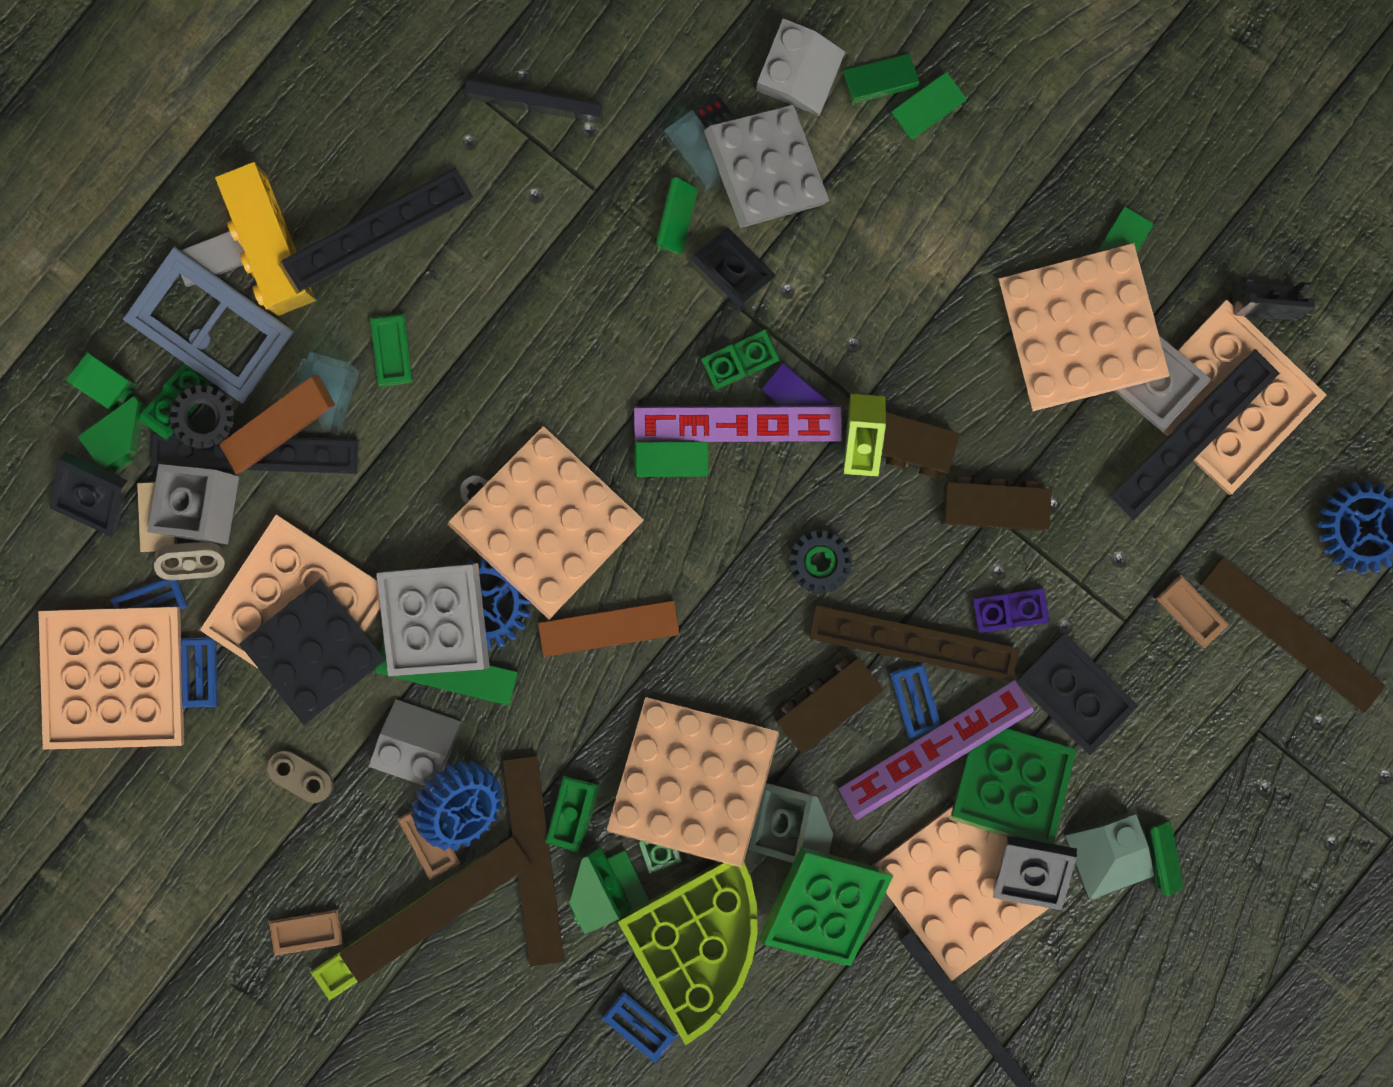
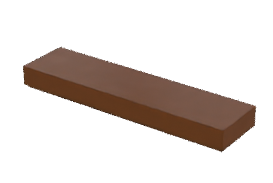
[219,375,336,474]
[538,601,680,657]

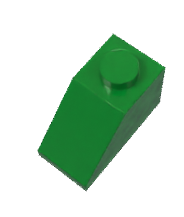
[66,352,137,411]
[78,396,146,473]
[569,847,631,934]

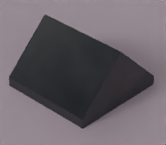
[690,228,776,313]

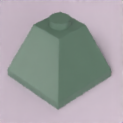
[749,783,833,863]
[1065,811,1154,900]

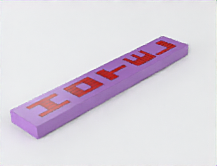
[634,405,842,442]
[838,680,1034,820]

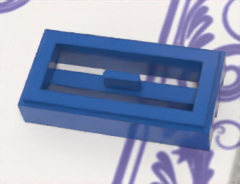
[110,579,189,610]
[181,638,218,708]
[889,663,941,740]
[602,991,677,1063]

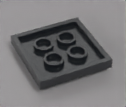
[239,579,386,725]

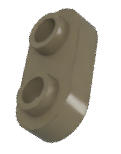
[154,542,225,580]
[267,750,334,803]

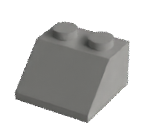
[756,18,845,116]
[147,464,239,545]
[369,699,461,786]

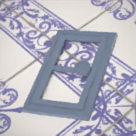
[123,247,294,404]

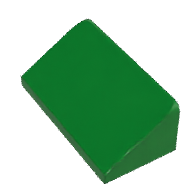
[843,54,919,104]
[656,177,697,254]
[545,776,600,852]
[1145,821,1183,897]

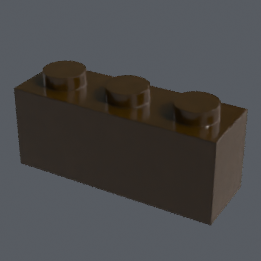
[881,412,960,479]
[942,477,1052,531]
[775,656,884,755]

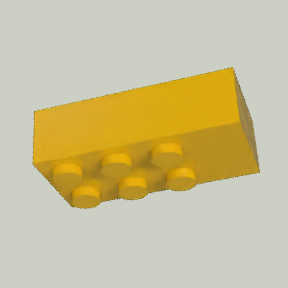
[215,162,316,316]

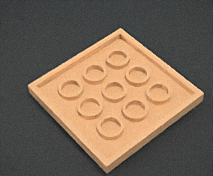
[999,243,1169,411]
[1163,300,1326,495]
[448,426,644,620]
[200,515,381,668]
[38,607,184,750]
[607,697,779,868]
[872,804,1049,981]

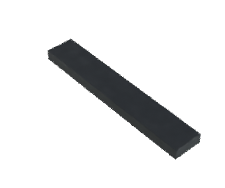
[278,168,473,294]
[1107,349,1280,521]
[150,432,359,475]
[899,928,1035,1087]

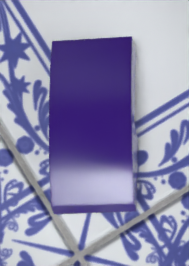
[762,363,836,405]
[973,588,1050,633]

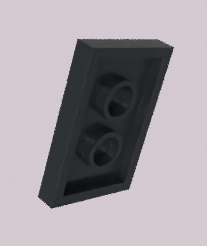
[1016,633,1138,755]

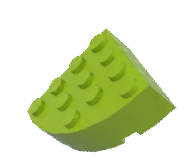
[618,861,758,1046]

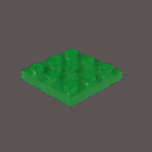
[950,729,1077,844]
[759,847,893,966]

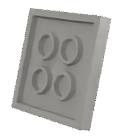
[704,105,829,228]
[376,563,490,676]

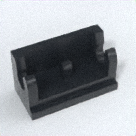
[1232,277,1315,321]

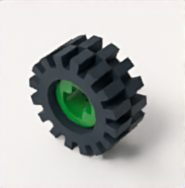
[790,530,852,594]

